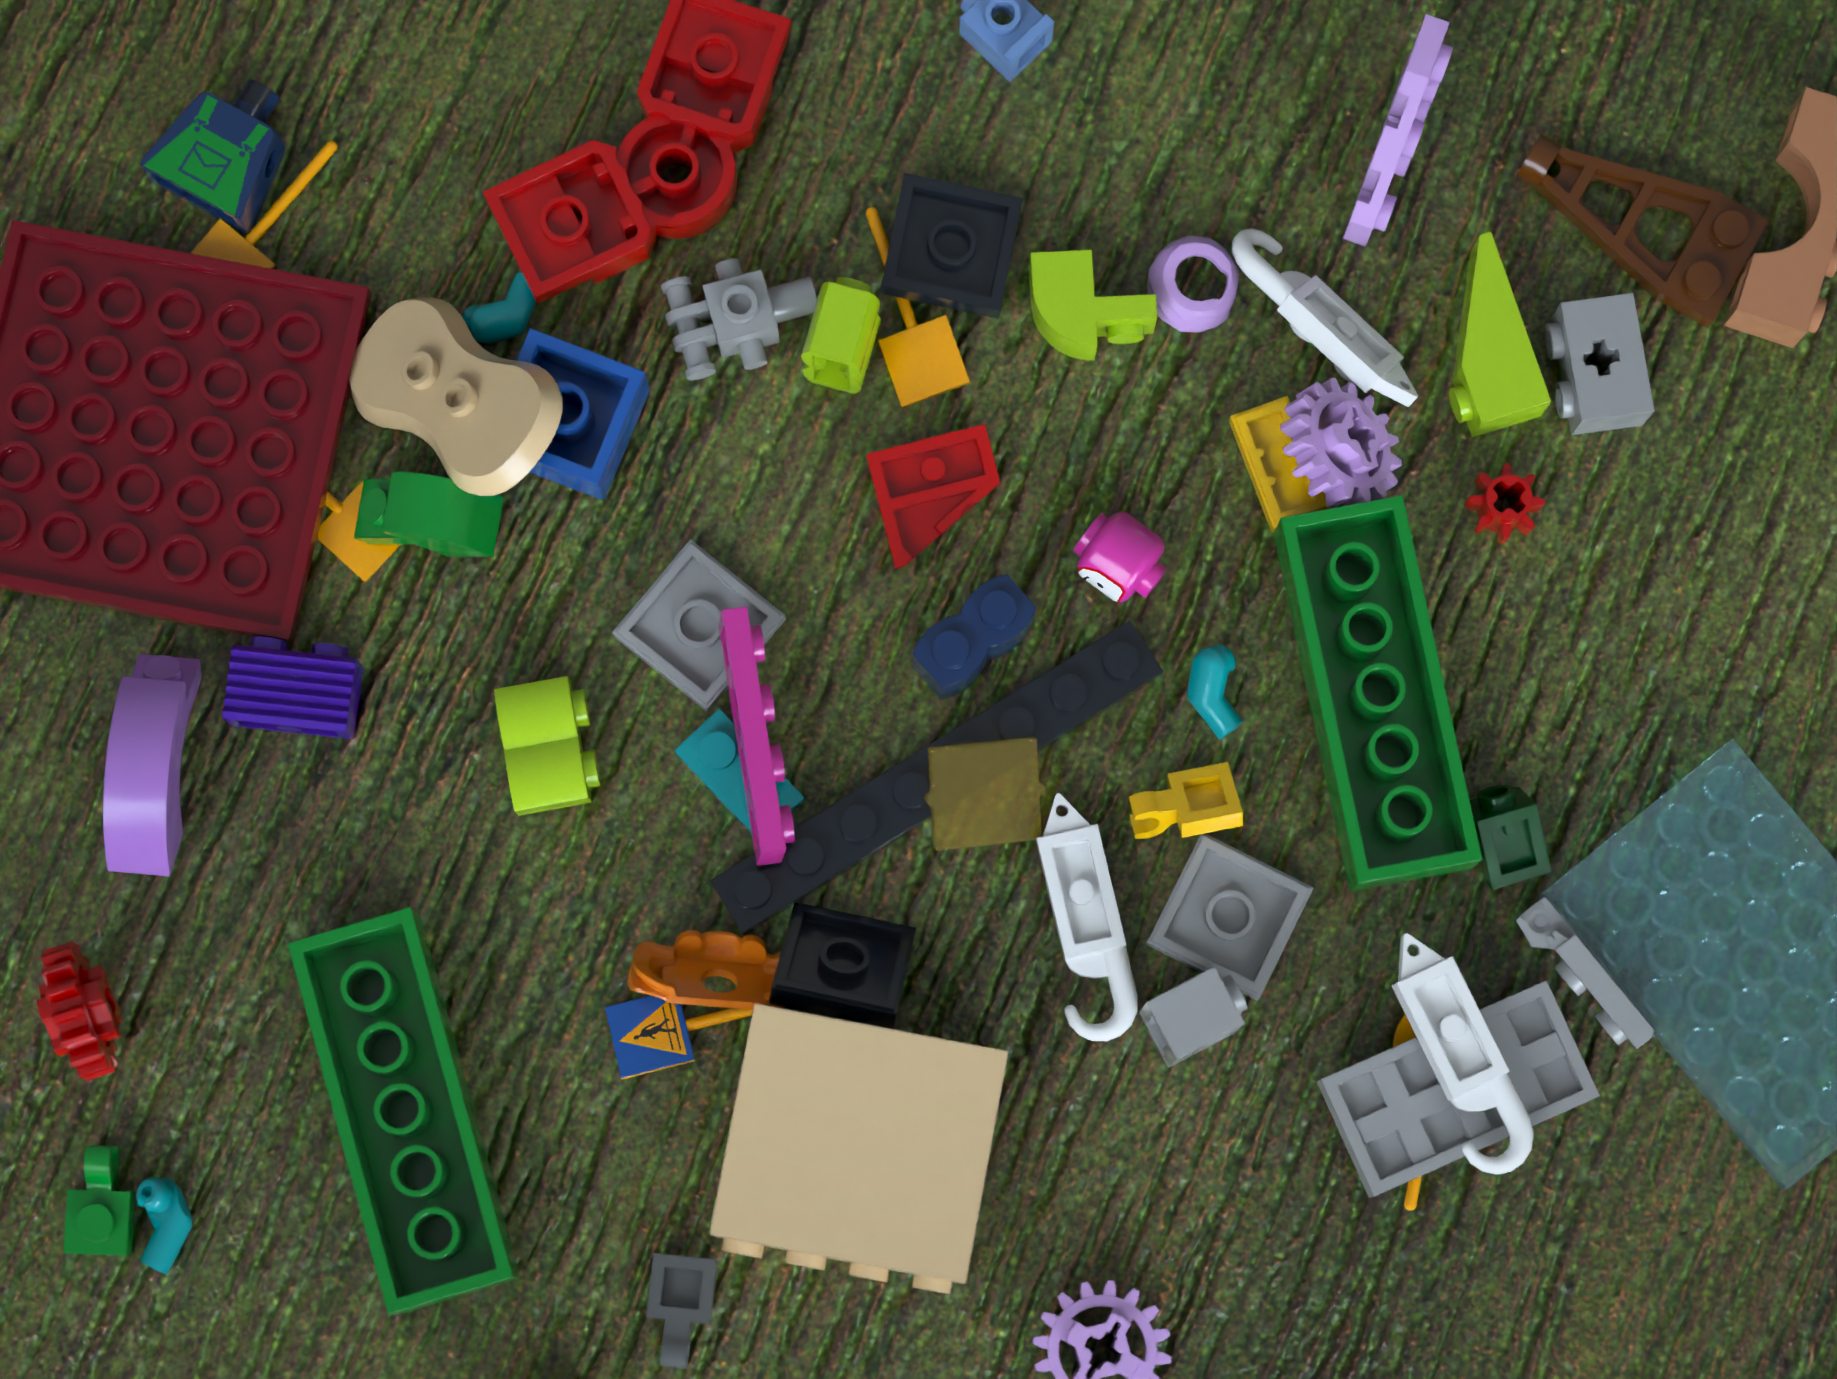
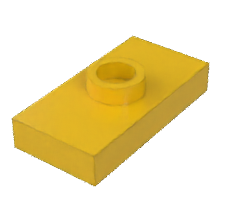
[1229,396,1330,533]

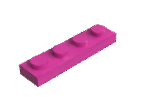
[718,606,795,866]

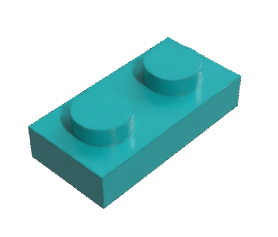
[674,709,805,833]

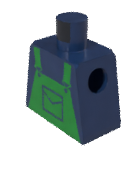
[140,79,285,235]

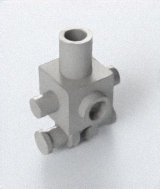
[661,258,817,380]

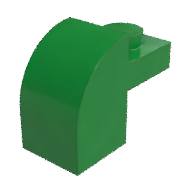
[354,472,504,557]

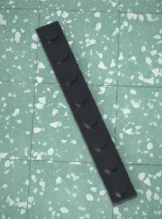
[710,620,1164,935]

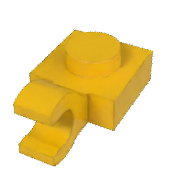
[1129,762,1243,839]

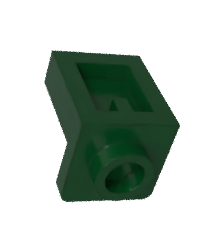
[1469,785,1552,890]

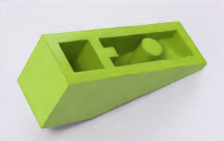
[1449,231,1551,438]

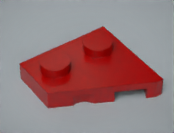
[865,424,1000,569]

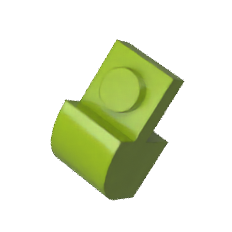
[1029,250,1157,360]

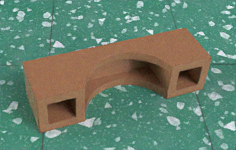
[1723,87,1837,348]

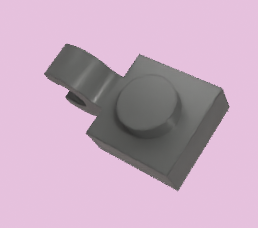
[646,1253,718,1369]

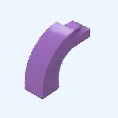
[103,654,202,876]

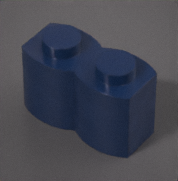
[913,575,1036,700]

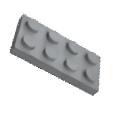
[1316,980,1600,1198]

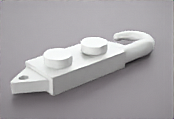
[1232,229,1418,407]
[1036,793,1138,1041]
[1392,933,1534,1174]

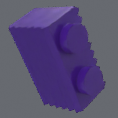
[222,637,364,740]

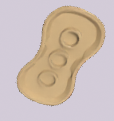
[349,297,563,496]

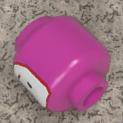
[1073,511,1167,603]

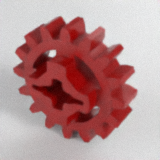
[36,941,122,1081]

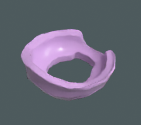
[1147,235,1239,333]

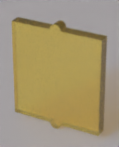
[925,737,1045,851]

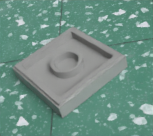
[612,539,786,713]
[1146,833,1314,1001]

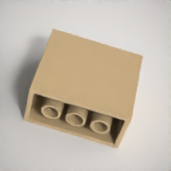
[710,1004,1008,1294]

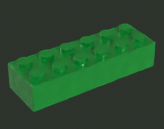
[1273,495,1482,892]
[288,907,521,1315]

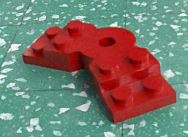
[483,0,792,304]

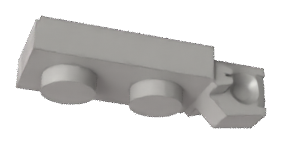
[1516,897,1655,1049]

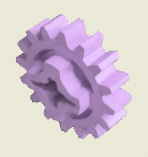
[1280,378,1402,508]
[1032,1280,1172,1379]

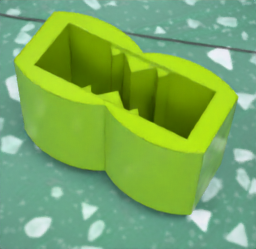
[801,277,881,394]
[494,676,601,816]

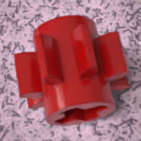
[1464,463,1545,544]

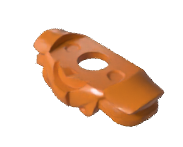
[627,930,784,1010]

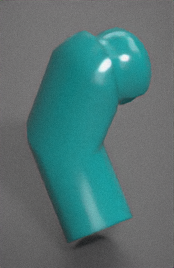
[462,272,537,344]
[1187,644,1244,740]
[136,1177,192,1274]

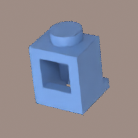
[959,0,1054,82]

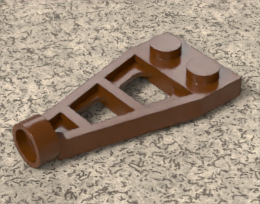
[1516,134,1770,328]

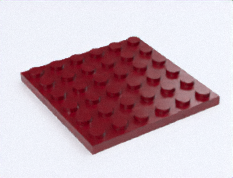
[0,220,372,644]

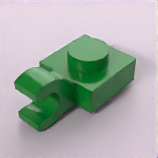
[63,1145,136,1256]

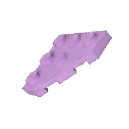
[1343,14,1453,247]

